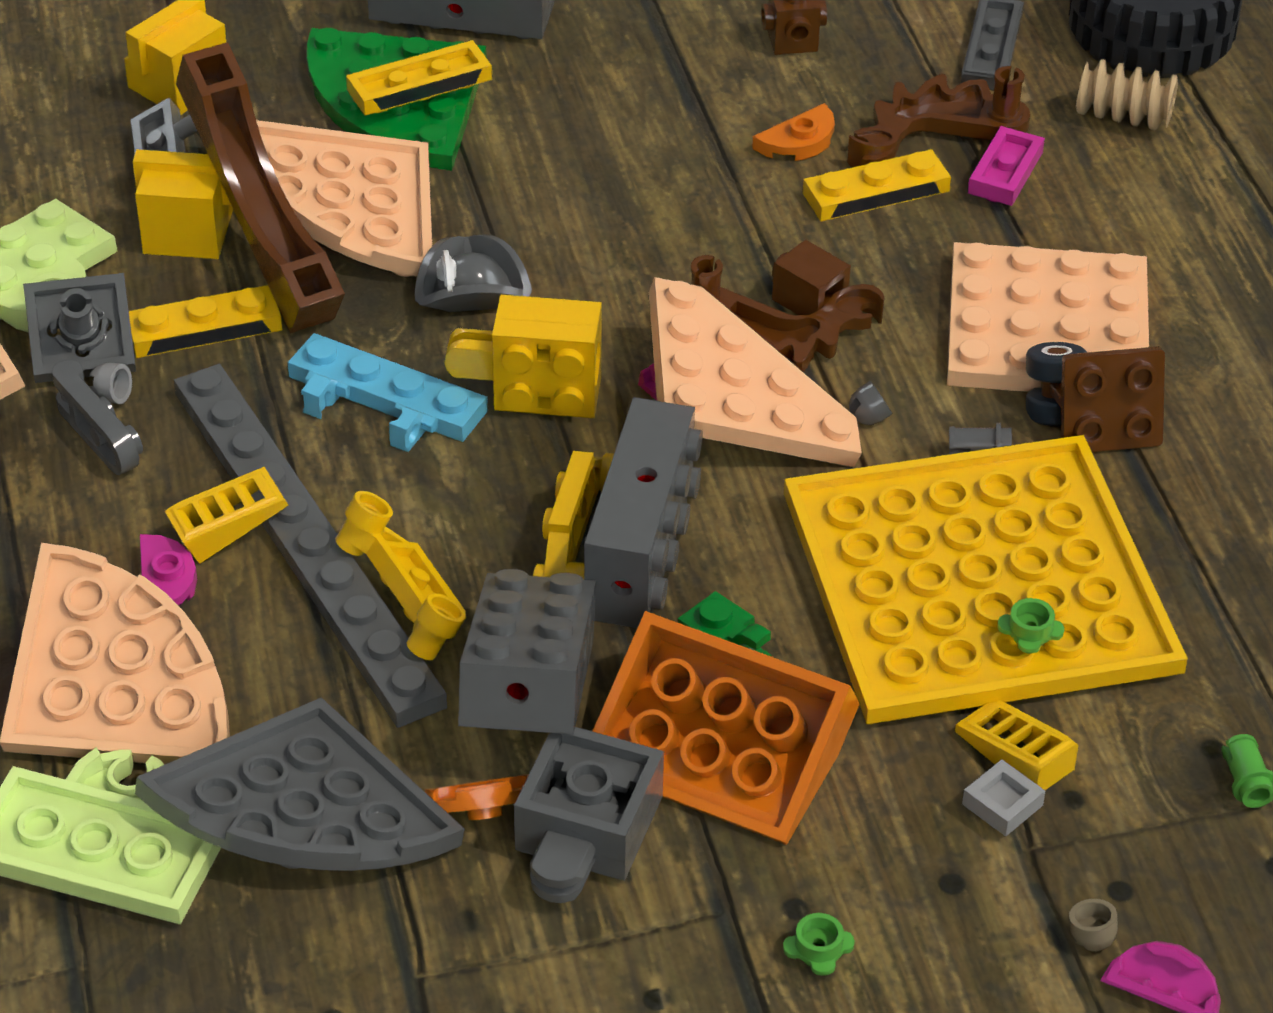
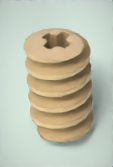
[1076,59,1178,130]

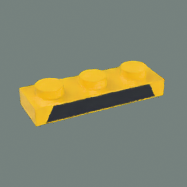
[346,40,492,116]
[803,149,951,221]
[129,285,282,358]

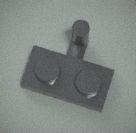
[131,98,200,153]

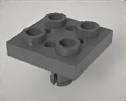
[23,273,136,383]

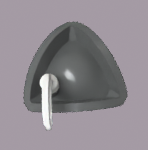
[415,234,532,312]

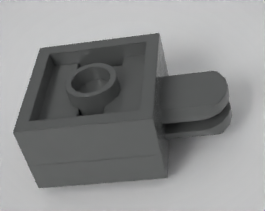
[514,727,664,903]

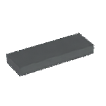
[961,0,1024,91]

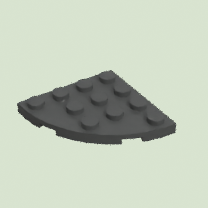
[135,698,465,871]

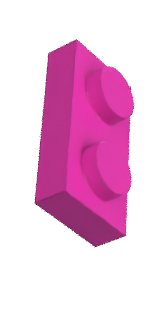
[968,126,1045,206]

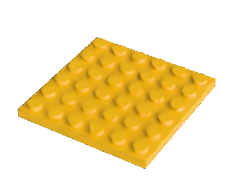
[784,435,1188,724]

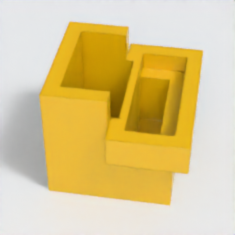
[124,0,227,115]
[133,149,233,259]

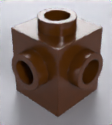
[761,0,827,55]

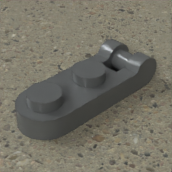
[52,360,143,475]

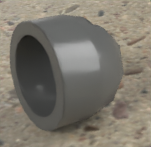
[849,380,893,426]

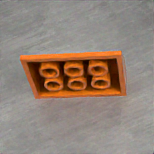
[592,611,860,845]

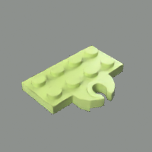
[0,199,118,332]
[0,747,221,925]

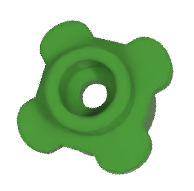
[998,598,1064,653]
[783,913,855,976]

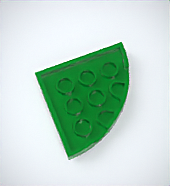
[307,28,487,171]

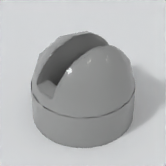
[89,362,132,404]

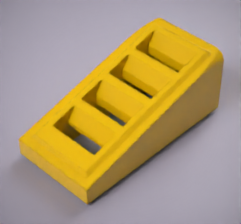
[165,467,289,564]
[955,700,1078,790]

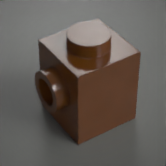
[772,239,851,315]

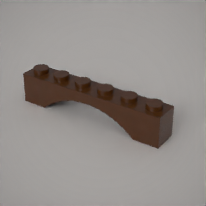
[176,42,345,333]

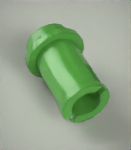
[1221,734,1273,808]

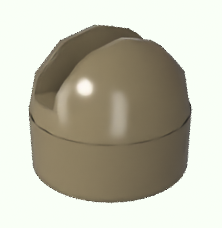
[1069,899,1118,952]

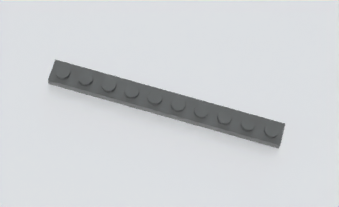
[174,364,447,728]

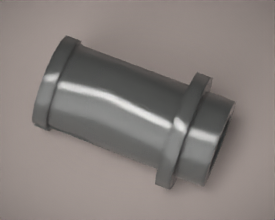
[949,423,1012,455]

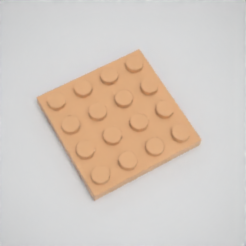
[947,242,1149,392]

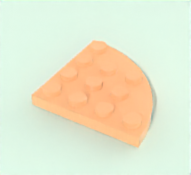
[256,120,432,277]
[0,543,230,765]

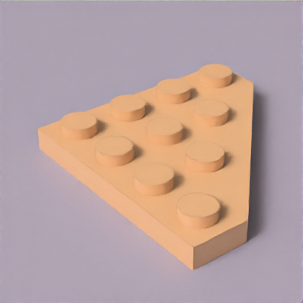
[649,277,861,467]

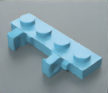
[288,333,488,452]

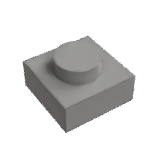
[962,759,1045,836]

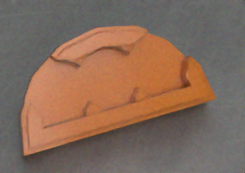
[752,103,835,161]
[425,774,529,820]

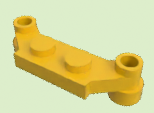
[533,451,614,580]
[335,491,466,660]

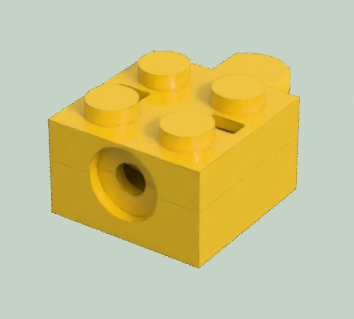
[444,294,602,418]

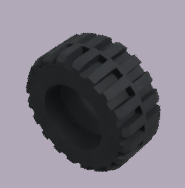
[1069,0,1242,78]

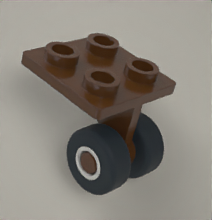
[1026,342,1165,452]

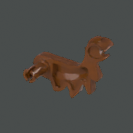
[847,66,1030,167]
[691,255,885,372]

